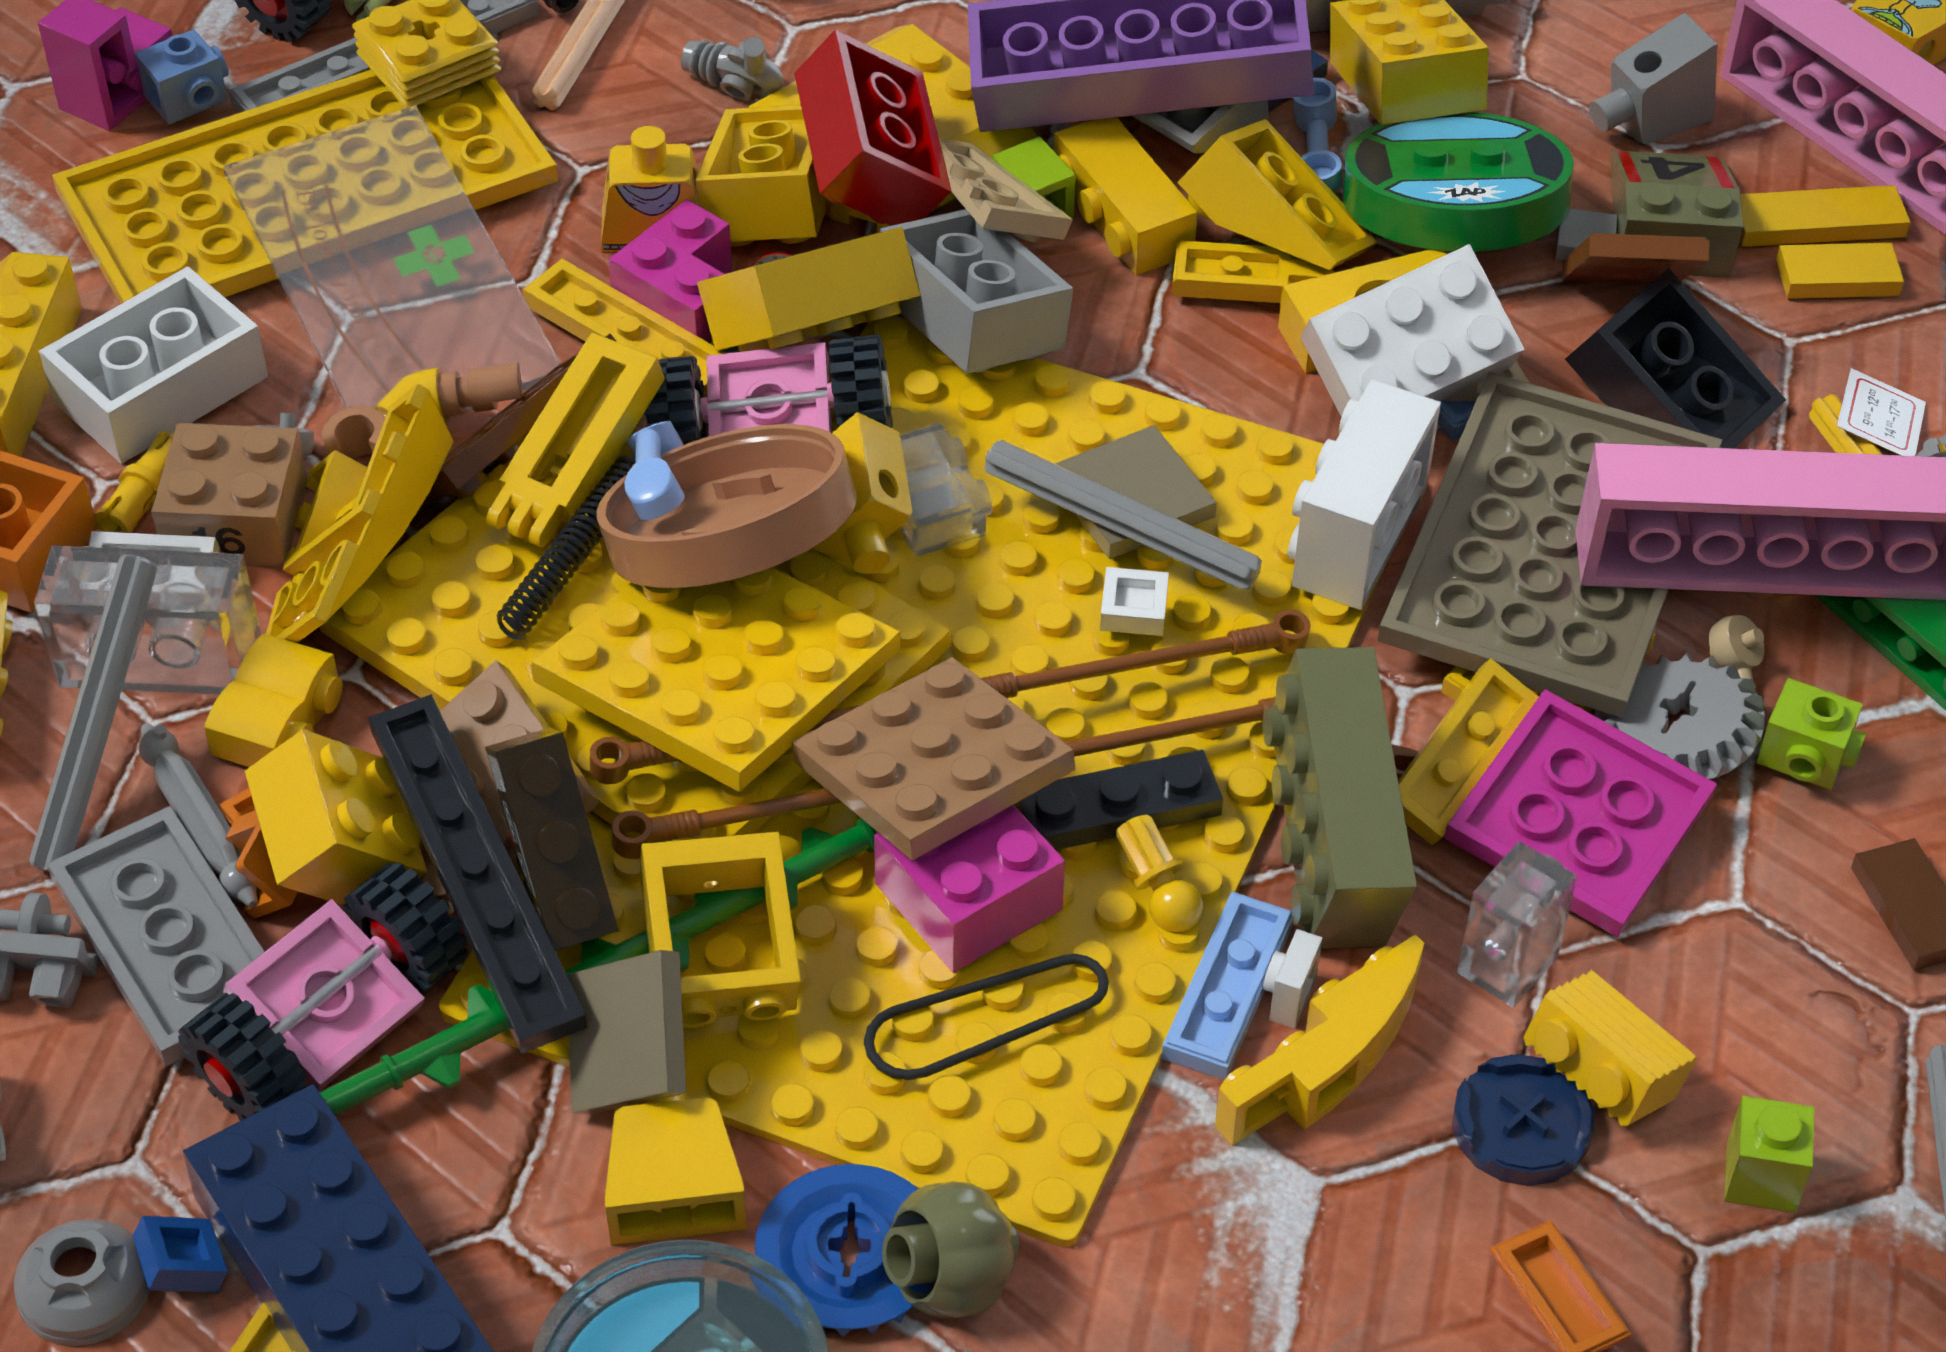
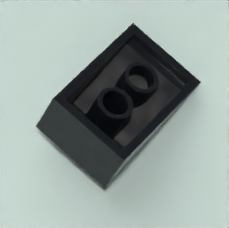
[1565,268,1787,449]

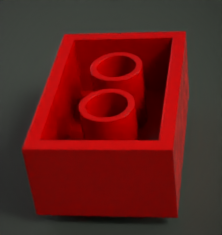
[794,29,952,226]

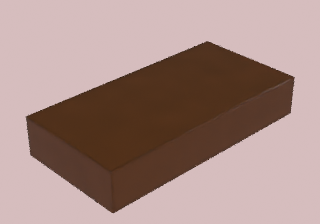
[1851,838,1946,970]

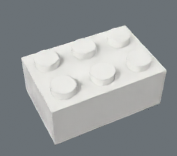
[1301,244,1524,417]
[39,266,268,464]
[1287,379,1441,610]

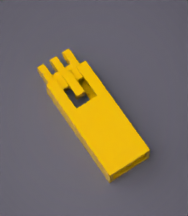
[486,332,665,547]

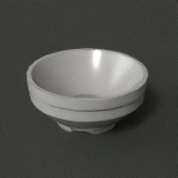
[14,1218,150,1347]

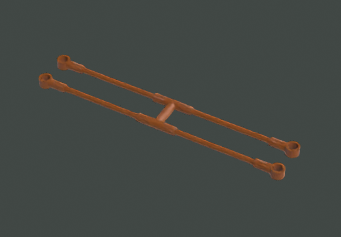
[590,610,1311,859]

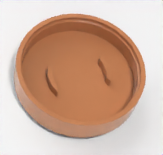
[597,424,857,588]

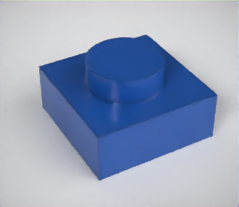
[132,1216,228,1292]

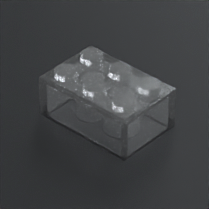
[34,545,261,695]

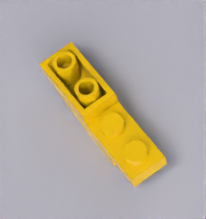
[1215,934,1425,1146]

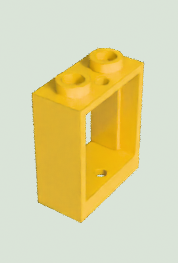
[640,831,801,1028]

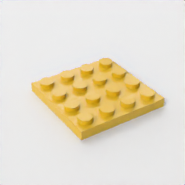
[532,567,901,792]

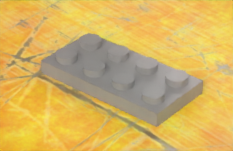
[47,806,264,1066]

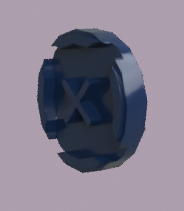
[1452,1054,1595,1186]

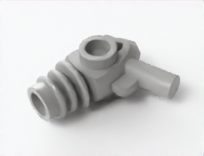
[681,37,784,101]

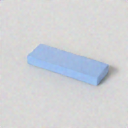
[1161,891,1294,1080]

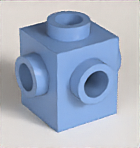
[135,29,229,125]

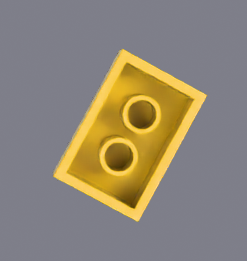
[1330,0,1489,125]
[697,227,921,352]

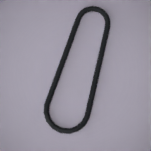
[864,954,1109,1080]

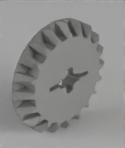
[1595,652,1765,780]

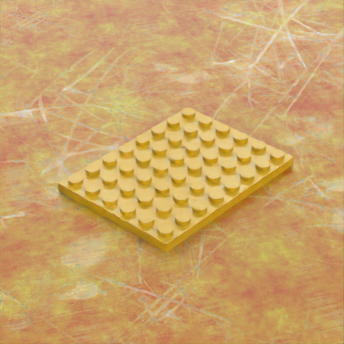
[319,442,951,842]

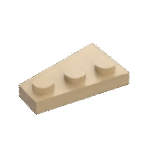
[939,138,1073,242]

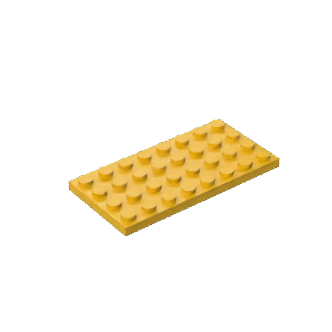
[52,70,558,304]

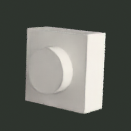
[1100,567,1169,636]
[1263,929,1323,1029]

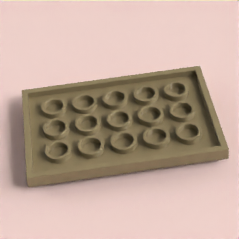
[1377,372,1722,718]

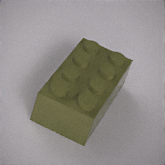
[1263,647,1417,949]

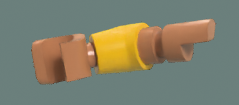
[321,362,522,460]

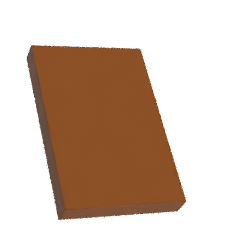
[1562,233,1710,284]

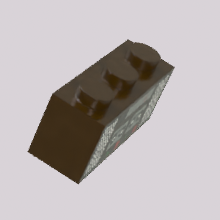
[485,728,619,951]

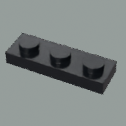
[1014,750,1223,850]

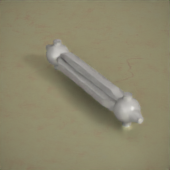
[139,723,258,908]

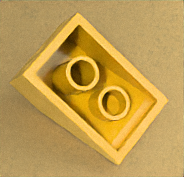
[695,105,827,247]
[1178,119,1378,270]

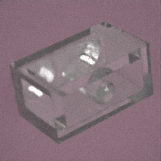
[1457,841,1577,1008]

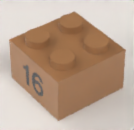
[151,423,307,568]

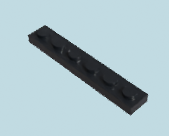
[369,694,587,1054]

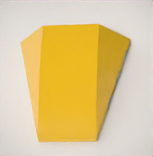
[266,384,454,643]

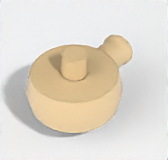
[1709,615,1764,688]

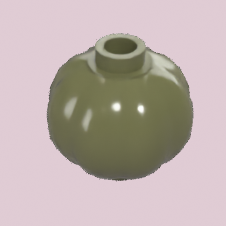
[882,1181,1019,1319]

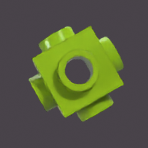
[1756,678,1867,790]

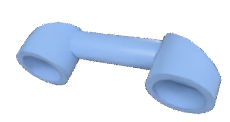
[1293,78,1343,191]
[624,421,685,521]

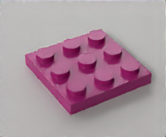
[1444,689,1717,938]

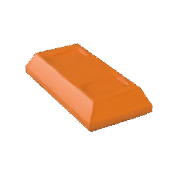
[1489,1220,1632,1352]

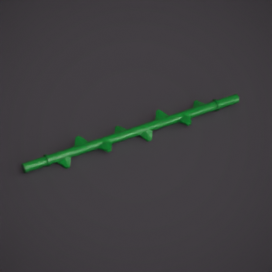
[319,818,878,1116]

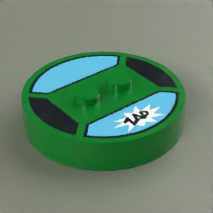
[1344,112,1574,251]

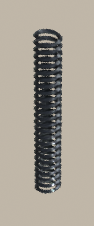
[496,456,635,640]

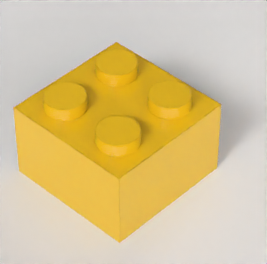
[244,729,427,905]

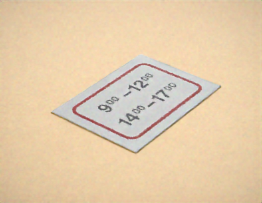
[1837,368,1926,456]

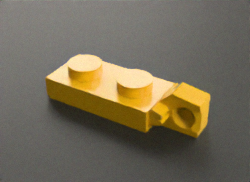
[1172,240,1334,303]

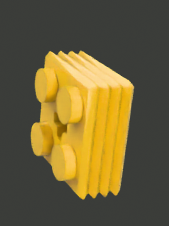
[352,0,501,109]

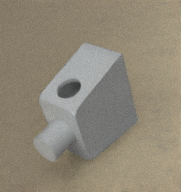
[1589,13,1718,145]

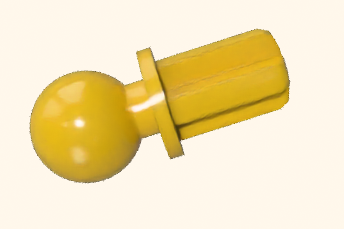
[1116,815,1203,932]

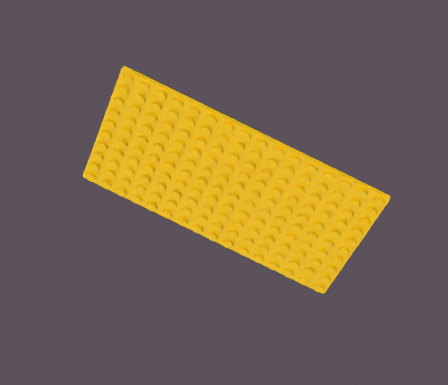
[439,315,1394,1248]

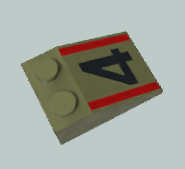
[1610,150,1743,278]

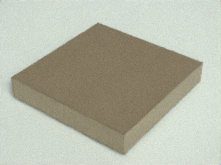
[1055,425,1217,559]
[566,950,686,1115]

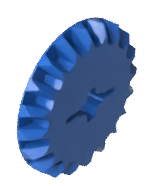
[755,1164,936,1337]

